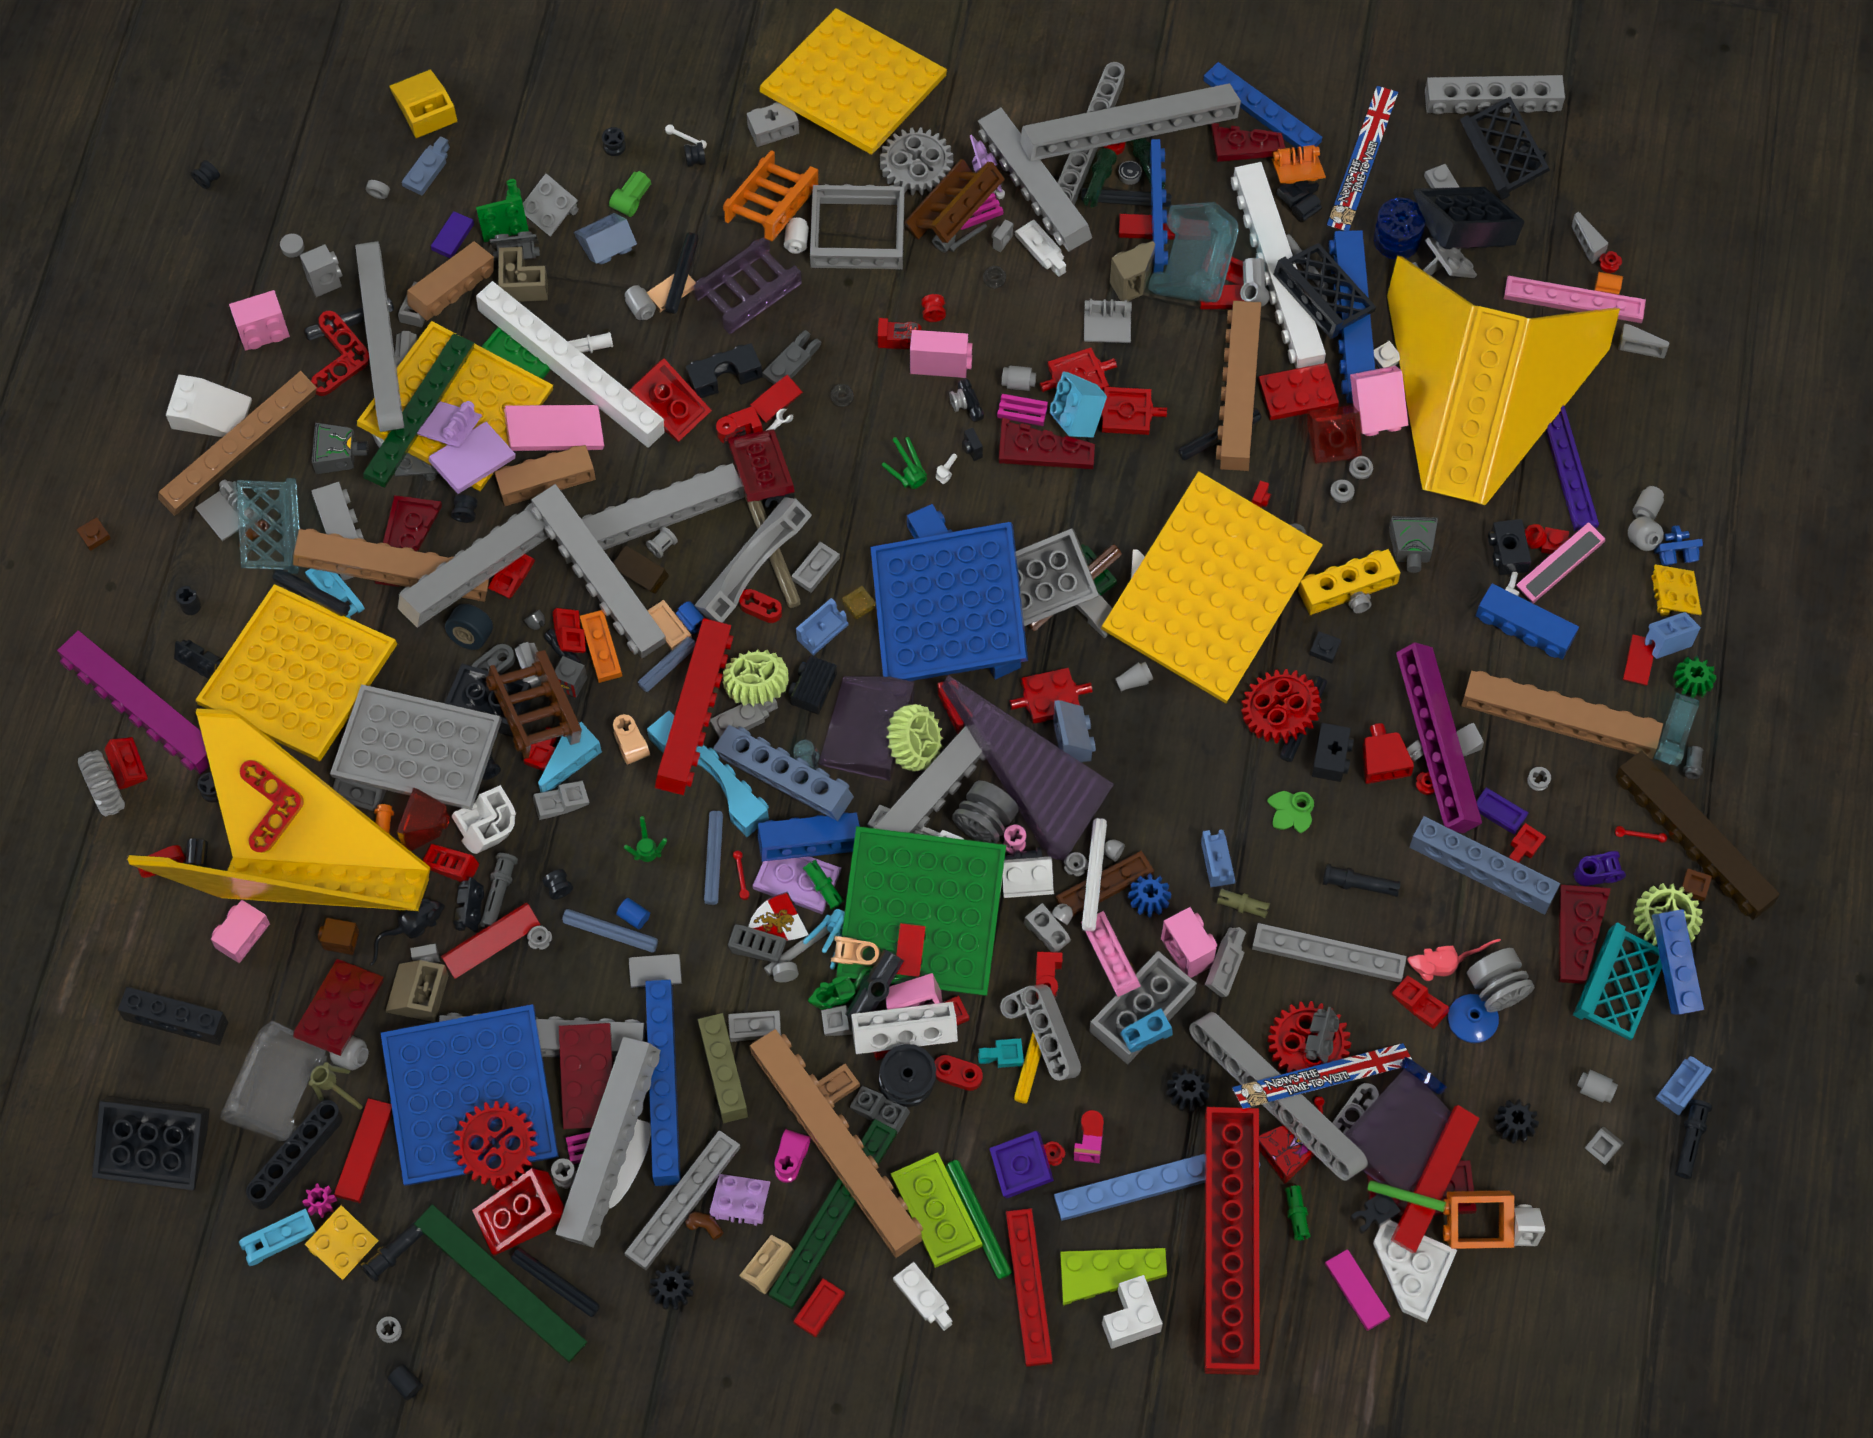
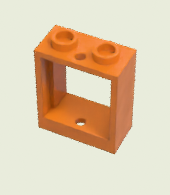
[1443,1191,1514,1249]

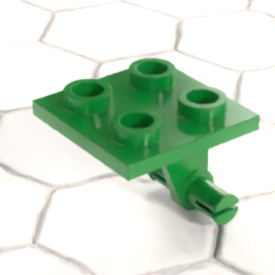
[476,179,529,242]

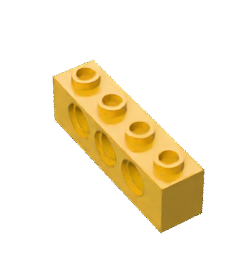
[1298,549,1400,615]

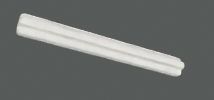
[1082,818,1107,931]

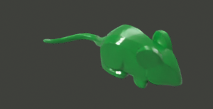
[808,966,900,1010]

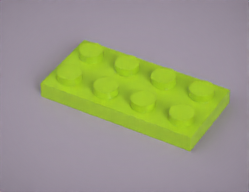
[891,1152,982,1268]

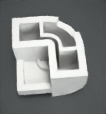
[451,785,516,854]

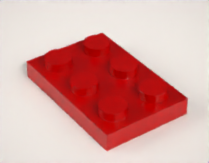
[1258,363,1339,421]

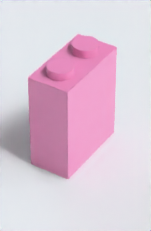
[910,330,972,378]
[1350,366,1408,436]

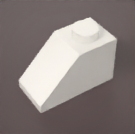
[1514,1204,1545,1246]

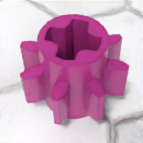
[302,1183,337,1218]

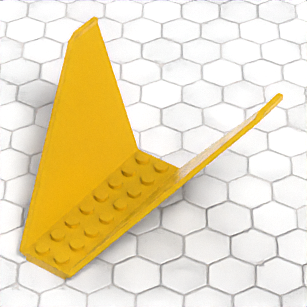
[1387,256,1620,505]
[127,708,430,911]

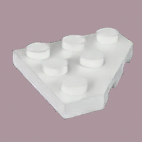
[1373,1220,1457,1323]

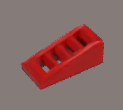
[937,680,964,734]
[423,844,479,882]

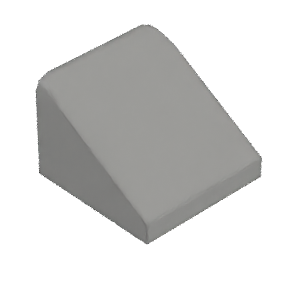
[1457,723,1484,757]
[1585,1127,1624,1165]

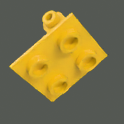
[1651,564,1702,616]
[304,1205,379,1280]

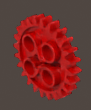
[1241,669,1322,744]
[1267,1001,1351,1073]
[453,1101,539,1187]

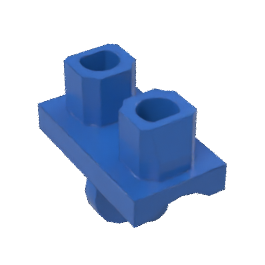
[1654,525,1703,566]

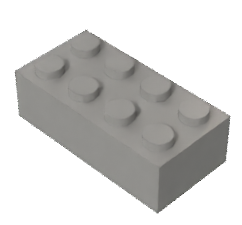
[1090,951,1197,1064]

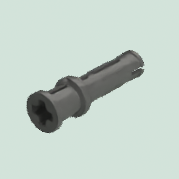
[480,853,518,928]

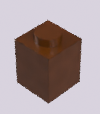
[318,918,360,955]

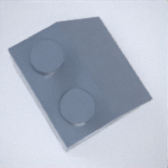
[574,213,637,264]
[1053,700,1096,765]

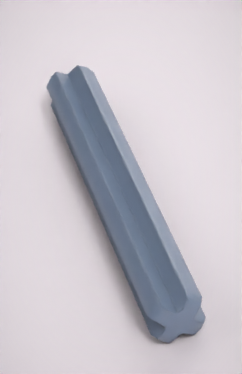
[704,811,723,905]
[562,909,658,952]

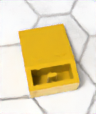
[389,69,457,138]

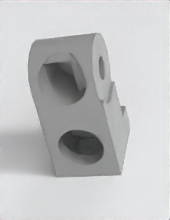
[1024,903,1071,952]

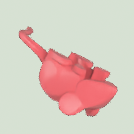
[1407,939,1501,981]

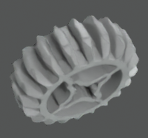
[78,750,125,817]

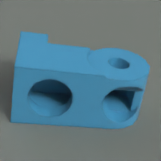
[1120,1008,1173,1052]

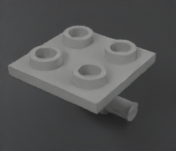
[1412,238,1477,278]

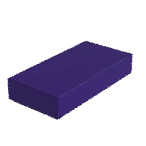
[431,211,474,258]
[1476,787,1528,835]

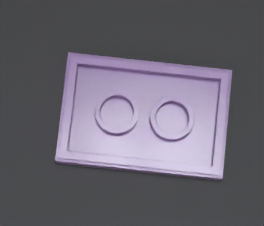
[429,422,515,494]
[753,857,841,914]

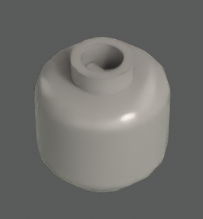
[1628,516,1664,551]
[329,1036,369,1070]

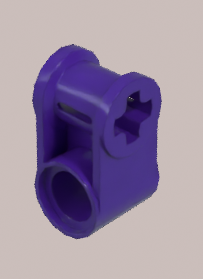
[1574,851,1626,886]

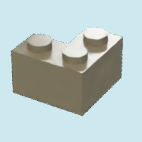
[498,247,548,301]

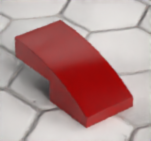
[750,375,803,423]
[488,554,535,599]
[553,608,586,653]
[1622,634,1655,686]
[1392,975,1449,1029]

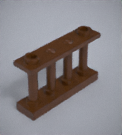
[904,159,1005,243]
[486,650,582,759]

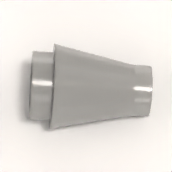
[1115,662,1153,691]

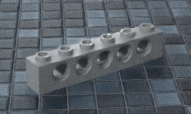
[1425,75,1565,114]

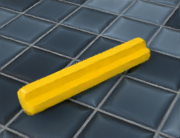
[1014,1032,1041,1103]

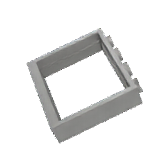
[810,184,905,269]

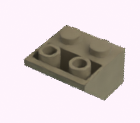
[1110,241,1155,302]
[386,960,449,1022]

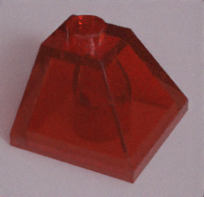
[397,788,450,851]

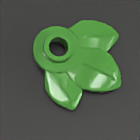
[1267,791,1314,833]

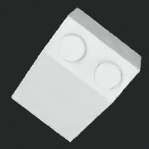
[166,375,252,437]

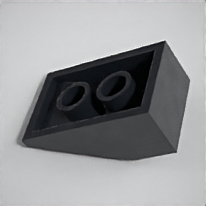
[445,663,533,737]

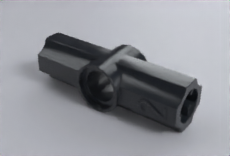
[845,949,904,1019]

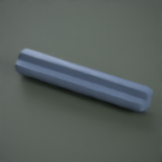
[638,637,696,692]

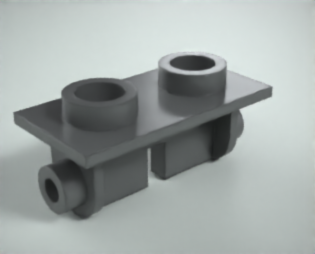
[1304,1007,1339,1064]

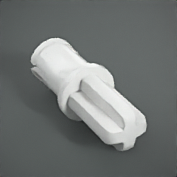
[568,332,613,353]

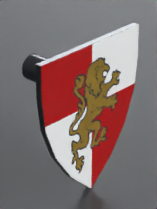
[749,891,809,941]

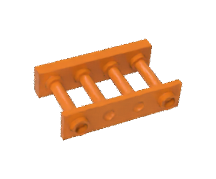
[723,150,818,241]

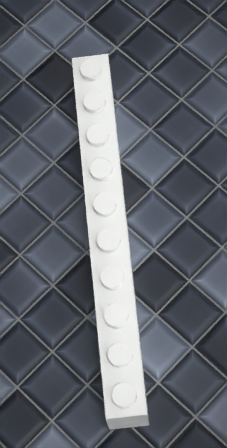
[1231,162,1326,369]
[476,281,664,448]

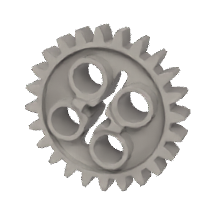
[880,127,953,195]

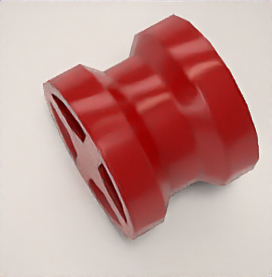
[921,294,946,322]

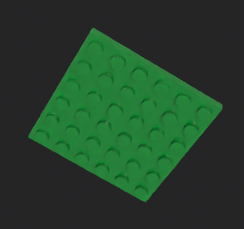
[837,826,1006,996]

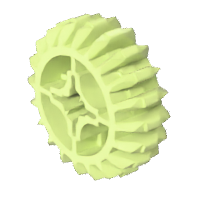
[723,649,789,707]
[886,704,944,771]
[1634,883,1703,946]

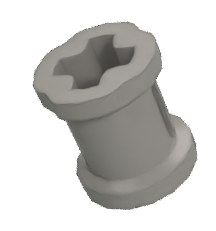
[646,526,678,558]
[551,1158,576,1189]

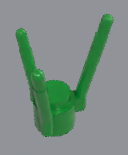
[882,437,927,489]
[624,816,667,862]

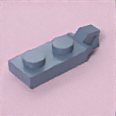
[402,136,450,196]

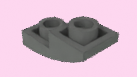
[850,1086,910,1134]

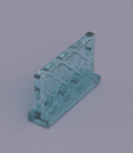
[236,478,300,574]

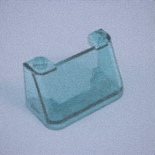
[1148,202,1238,303]

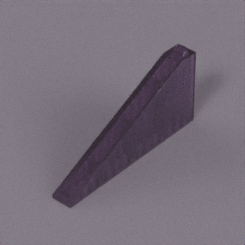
[942,675,1114,861]

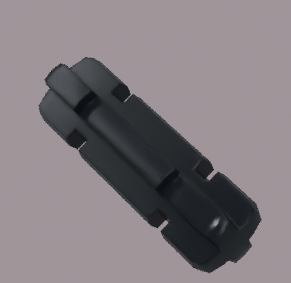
[958,379,984,422]
[544,629,581,663]

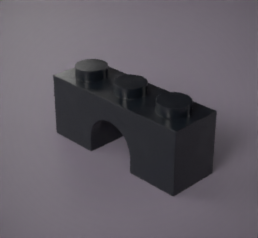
[686,343,762,399]

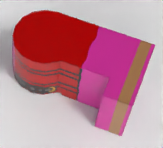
[1074,1110,1104,1164]

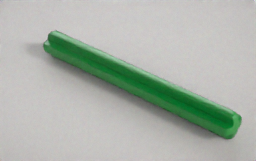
[946,1160,1011,1279]

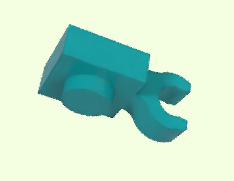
[978,1038,1024,1068]

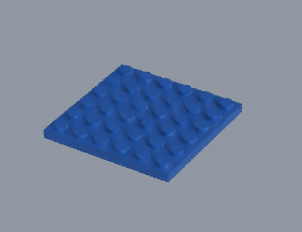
[871,522,1028,685]
[381,1004,559,1186]

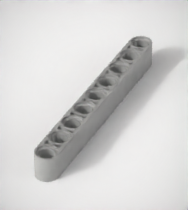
[1045,62,1125,235]
[1189,1012,1368,1181]

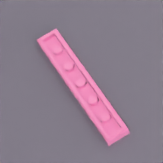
[1504,276,1646,323]

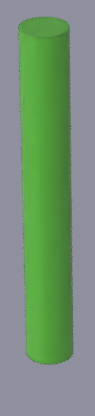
[1368,1180,1446,1212]

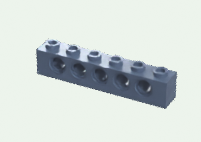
[713,725,854,821]
[1409,816,1560,915]

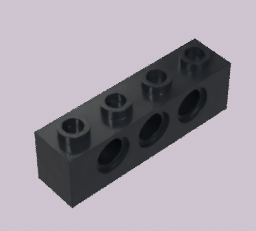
[118,987,228,1046]

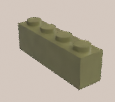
[698,1013,748,1123]

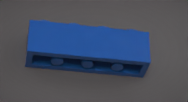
[1476,583,1579,660]
[758,812,860,862]
[1652,909,1704,1014]

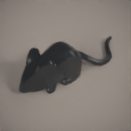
[370,899,445,966]

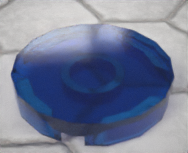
[1400,1057,1447,1095]

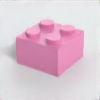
[229,290,290,351]
[1161,907,1217,978]

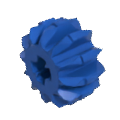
[1128,873,1171,918]

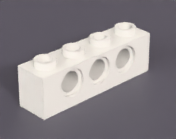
[851,1002,958,1054]

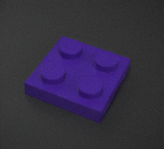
[990,1131,1054,1198]

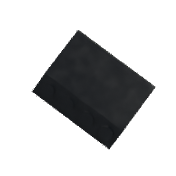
[1413,187,1525,249]
[92,1096,210,1190]

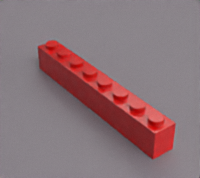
[655,618,734,795]

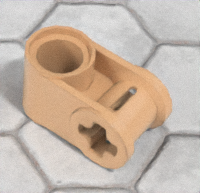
[613,714,650,765]
[831,936,881,966]

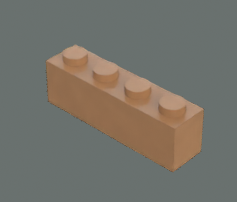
[407,241,494,321]
[494,445,596,506]

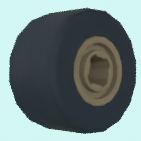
[445,604,493,650]

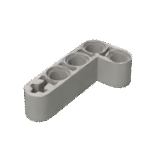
[1000,984,1081,1081]

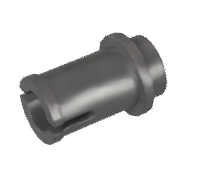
[1683,746,1703,779]

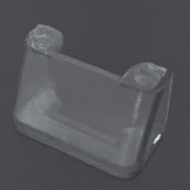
[220,1021,327,1141]

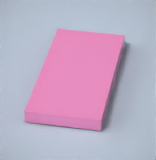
[504,405,604,451]

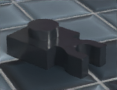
[1276,180,1319,208]
[1350,1194,1401,1234]

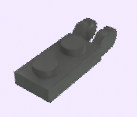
[762,330,822,385]

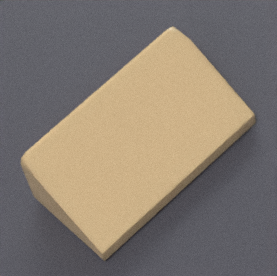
[739,1235,795,1294]

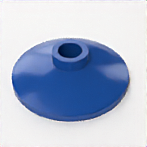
[1448,994,1499,1043]

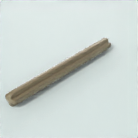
[744,493,800,608]

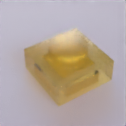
[842,586,876,620]

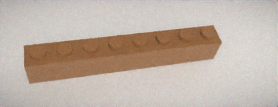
[1216,301,1261,471]
[158,371,317,516]
[293,529,489,602]
[1461,671,1663,759]

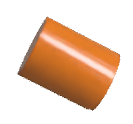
[1594,272,1623,295]

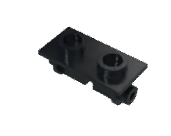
[174,640,222,679]
[453,877,484,933]

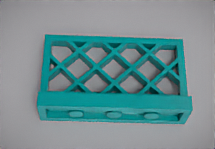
[1573,923,1662,1040]

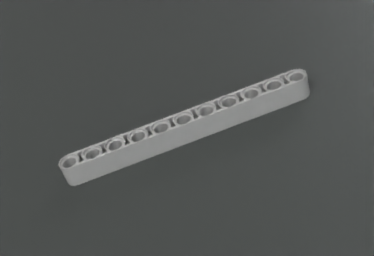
[355,241,404,432]

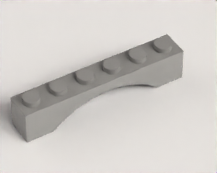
[694,497,812,623]

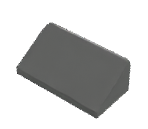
[333,778,386,811]

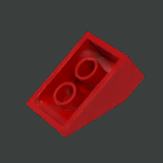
[628,358,712,442]
[472,1168,565,1255]

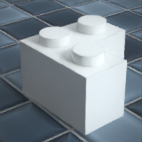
[1102,1275,1162,1349]

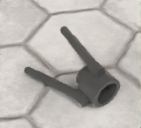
[932,224,987,253]

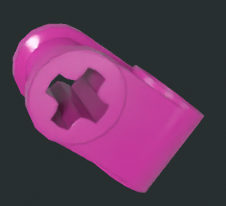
[775,1129,811,1183]

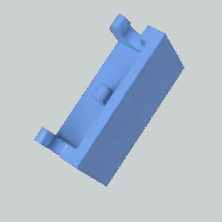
[796,598,848,656]
[1645,612,1701,659]
[1201,829,1235,887]
[1655,1056,1712,1116]

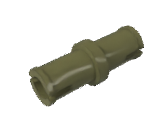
[1217,888,1270,918]

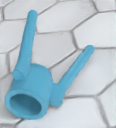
[803,909,845,969]

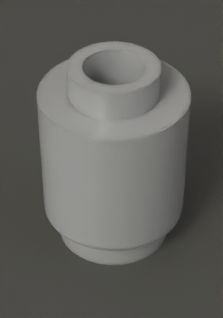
[624,285,656,320]
[1002,365,1036,391]
[1633,486,1664,520]
[1577,1070,1618,1103]

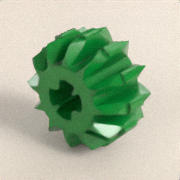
[1673,656,1716,698]

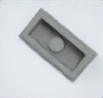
[629,954,682,988]

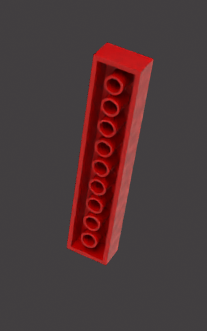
[1204,1107,1260,1375]

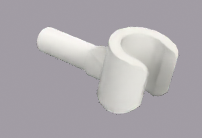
[767,409,793,430]
[936,454,957,484]
[1506,572,1520,596]

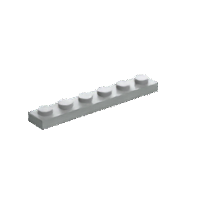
[1252,923,1407,983]
[625,1130,740,1270]

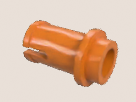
[374,804,394,834]

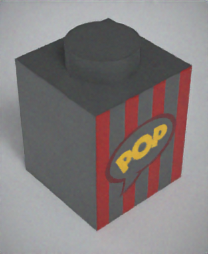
[555,656,587,697]

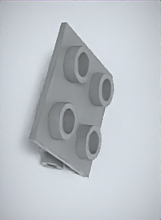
[523,174,578,237]
[1084,299,1132,343]
[195,480,262,541]

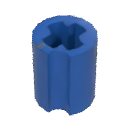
[675,602,704,634]
[616,898,650,930]

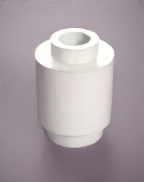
[784,218,809,254]

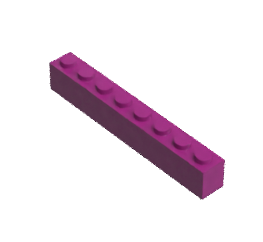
[57,630,210,775]
[1396,642,1482,833]

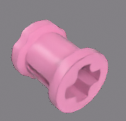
[1003,825,1026,854]

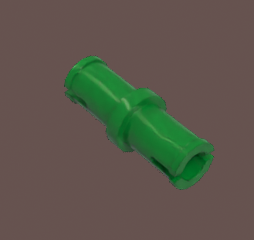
[803,859,844,910]
[1285,1185,1311,1241]

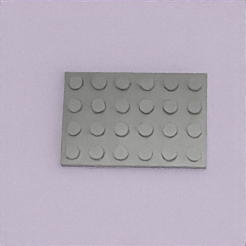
[330,684,502,810]

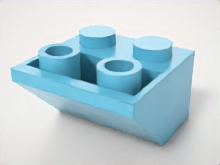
[1050,372,1107,437]

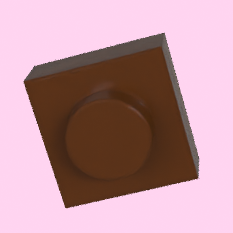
[76,517,111,551]
[1682,869,1712,902]

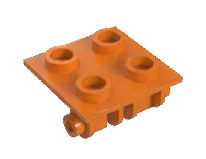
[1272,145,1326,184]

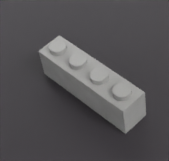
[311,482,364,581]

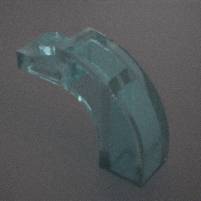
[1654,693,1700,766]

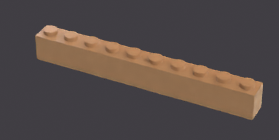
[750,1029,923,1258]

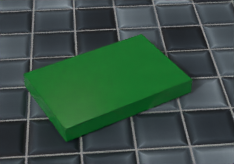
[482,327,551,379]

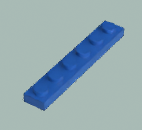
[1203,62,1322,153]
[1150,139,1168,274]

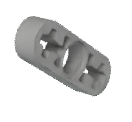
[1332,1083,1379,1139]

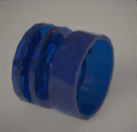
[1373,198,1425,259]

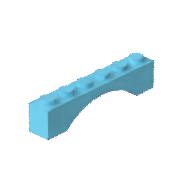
[647,711,769,837]

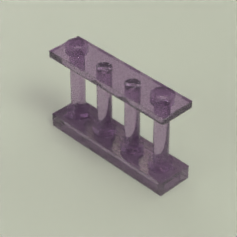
[694,236,802,335]

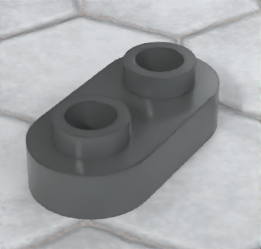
[472,644,515,675]

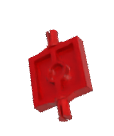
[1039,348,1117,392]
[1101,387,1167,435]
[1010,668,1093,724]

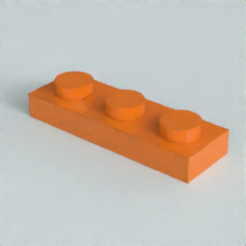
[580,610,622,683]

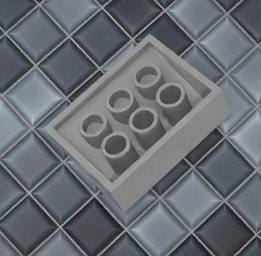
[1016,529,1099,626]

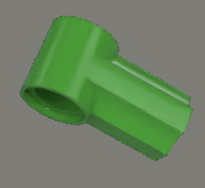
[609,171,651,217]

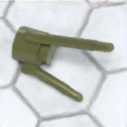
[309,1062,363,1110]

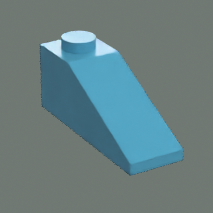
[538,722,602,793]

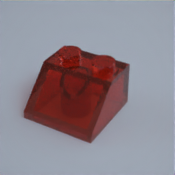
[1307,405,1362,464]

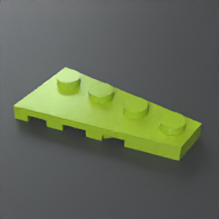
[1060,1248,1167,1306]

